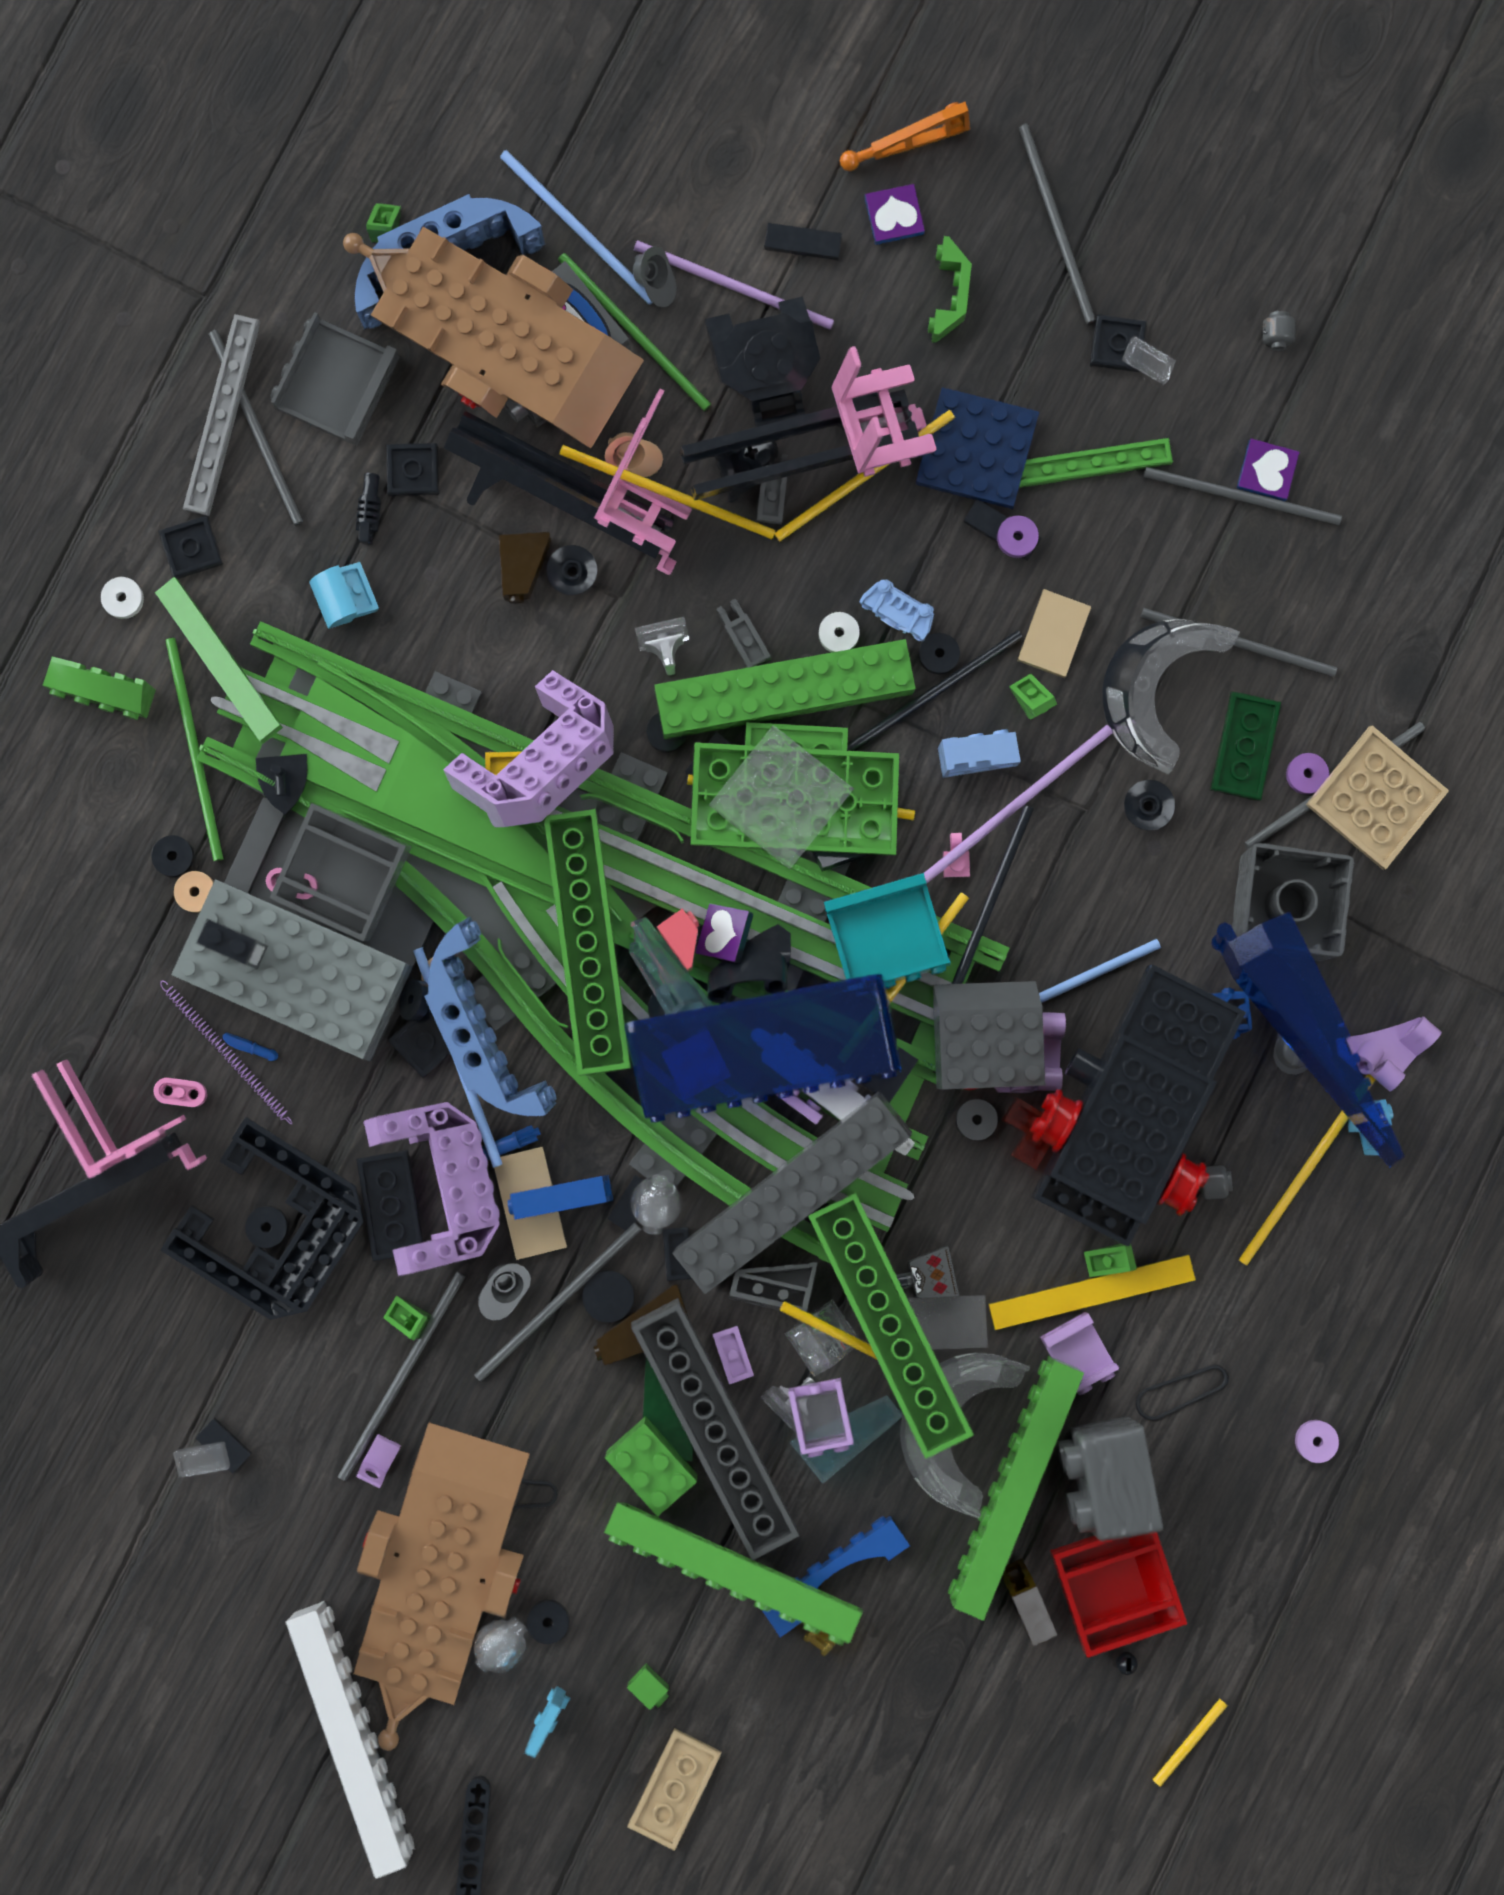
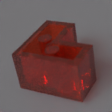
[1001,1098,1050,1169]

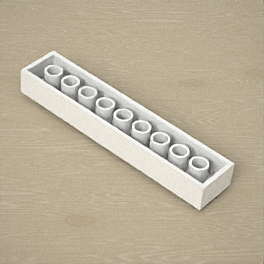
[286,1601,414,1879]

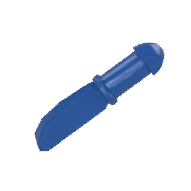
[222,1032,278,1061]

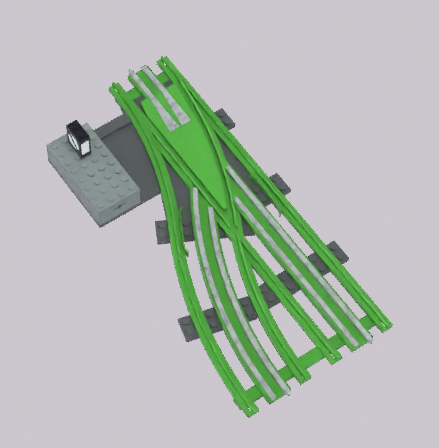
[171,621,1009,1264]

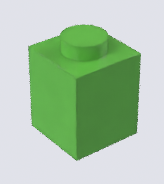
[627,1663,669,1710]

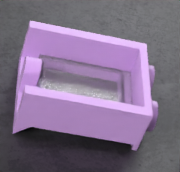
[788,1378,854,1457]

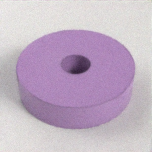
[1295,1420,1339,1463]

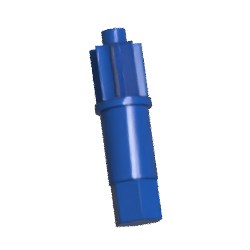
[482,1125,541,1161]

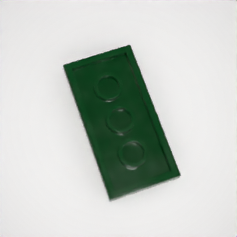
[1210,691,1281,801]
[642,1357,693,1461]

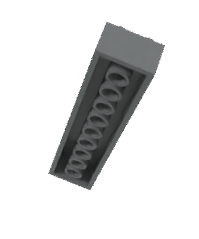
[672,1091,912,1294]
[632,1298,799,1560]

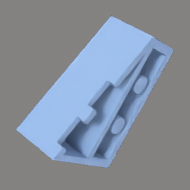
[938,729,1021,778]

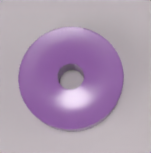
[997,516,1039,558]
[1286,753,1329,795]

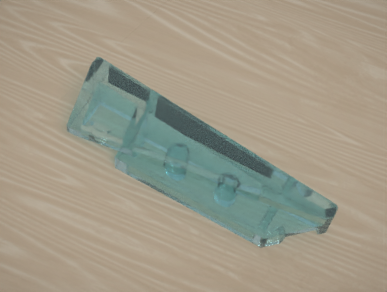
[629,918,722,1038]

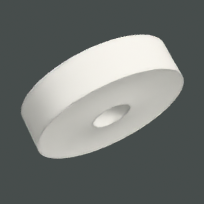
[101,577,144,619]
[819,612,860,653]

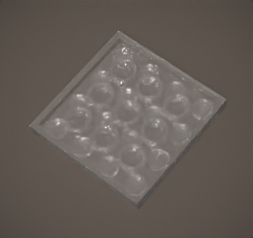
[709,725,854,869]

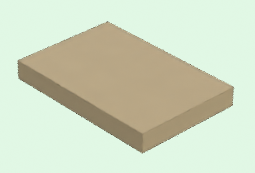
[1017,589,1091,678]

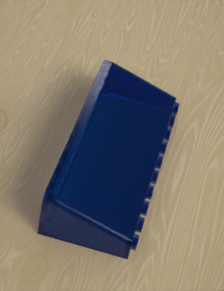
[624,974,903,1123]

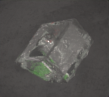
[785,1299,859,1377]

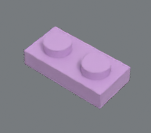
[774,1083,823,1124]
[713,1326,754,1384]

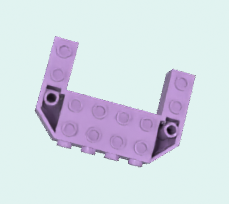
[443,670,614,827]
[364,1102,499,1276]

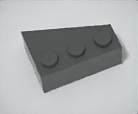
[729,1262,818,1312]

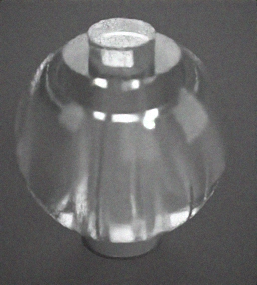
[630,1175,682,1234]
[473,1616,528,1674]

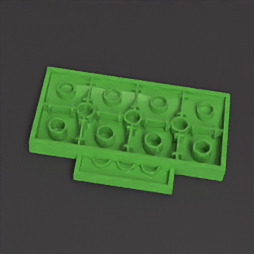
[690,722,899,856]

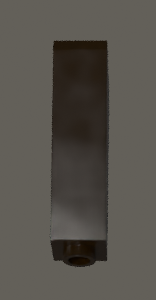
[593,1284,689,1366]

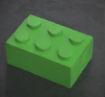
[605,1416,697,1517]

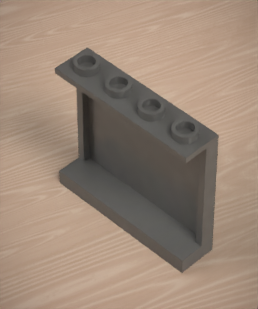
[270,312,400,446]

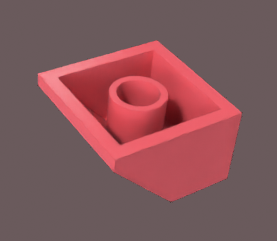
[657,908,699,973]

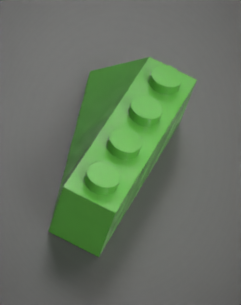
[43,657,156,720]

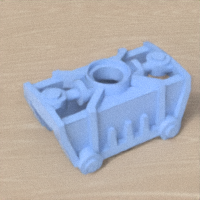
[859,579,934,641]

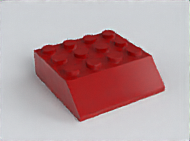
[1050,1532,1187,1658]

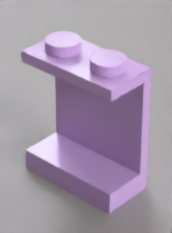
[1040,1312,1119,1395]

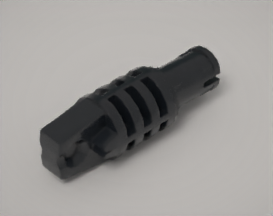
[356,473,381,545]

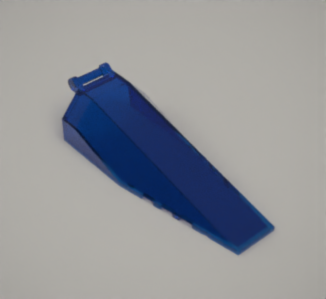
[1211,912,1405,1167]

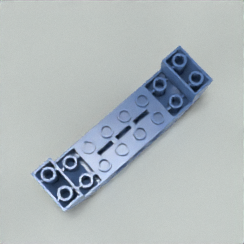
[355,194,545,329]
[424,917,557,1116]

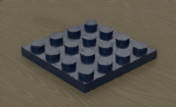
[916,387,1039,509]

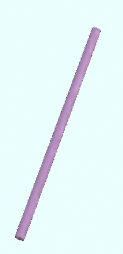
[924,725,1113,883]

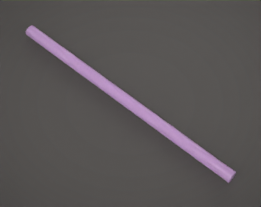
[634,240,834,330]

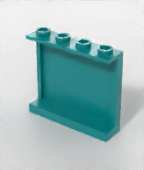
[824,873,950,997]

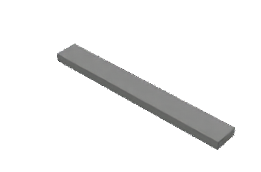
[183,314,261,516]

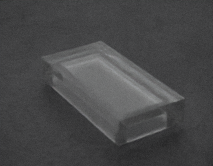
[1122,336,1176,384]
[173,1442,230,1478]

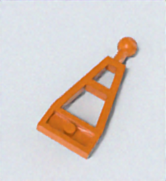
[840,102,970,171]

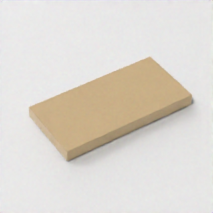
[494,1147,567,1260]
[628,1728,721,1851]

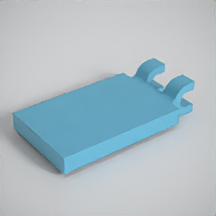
[525,1686,570,1758]

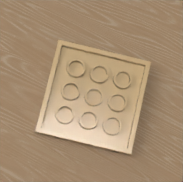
[1306,726,1449,870]

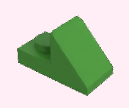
[1010,674,1057,719]
[1084,1244,1137,1277]

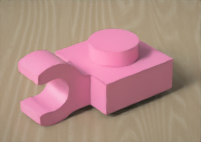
[943,833,970,878]

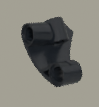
[708,924,791,1003]

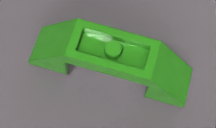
[928,236,972,342]

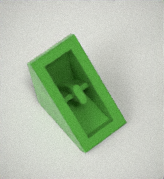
[366,203,401,243]
[384,1295,431,1340]

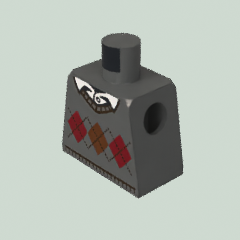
[896,1246,959,1298]

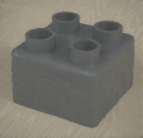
[1231,843,1354,961]
[1056,1416,1163,1541]

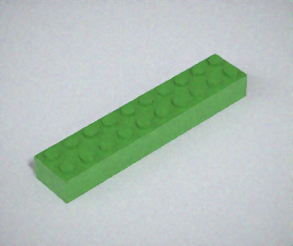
[655,639,916,739]
[544,809,631,1076]
[808,1193,973,1459]
[948,1356,1084,1621]
[604,1502,863,1645]

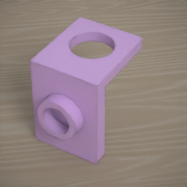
[357,1434,401,1488]

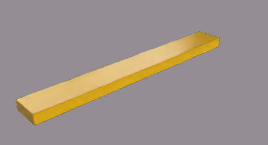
[988,1255,1195,1330]

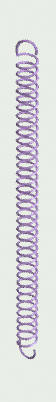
[160,981,292,1124]

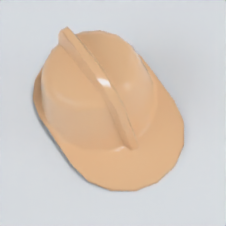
[604,432,663,477]

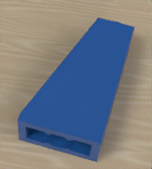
[507,1175,613,1220]

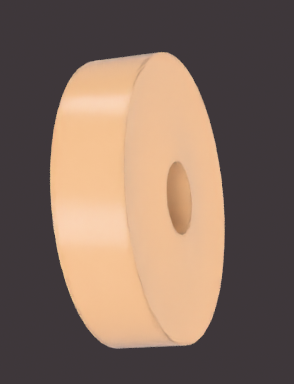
[174,871,214,913]

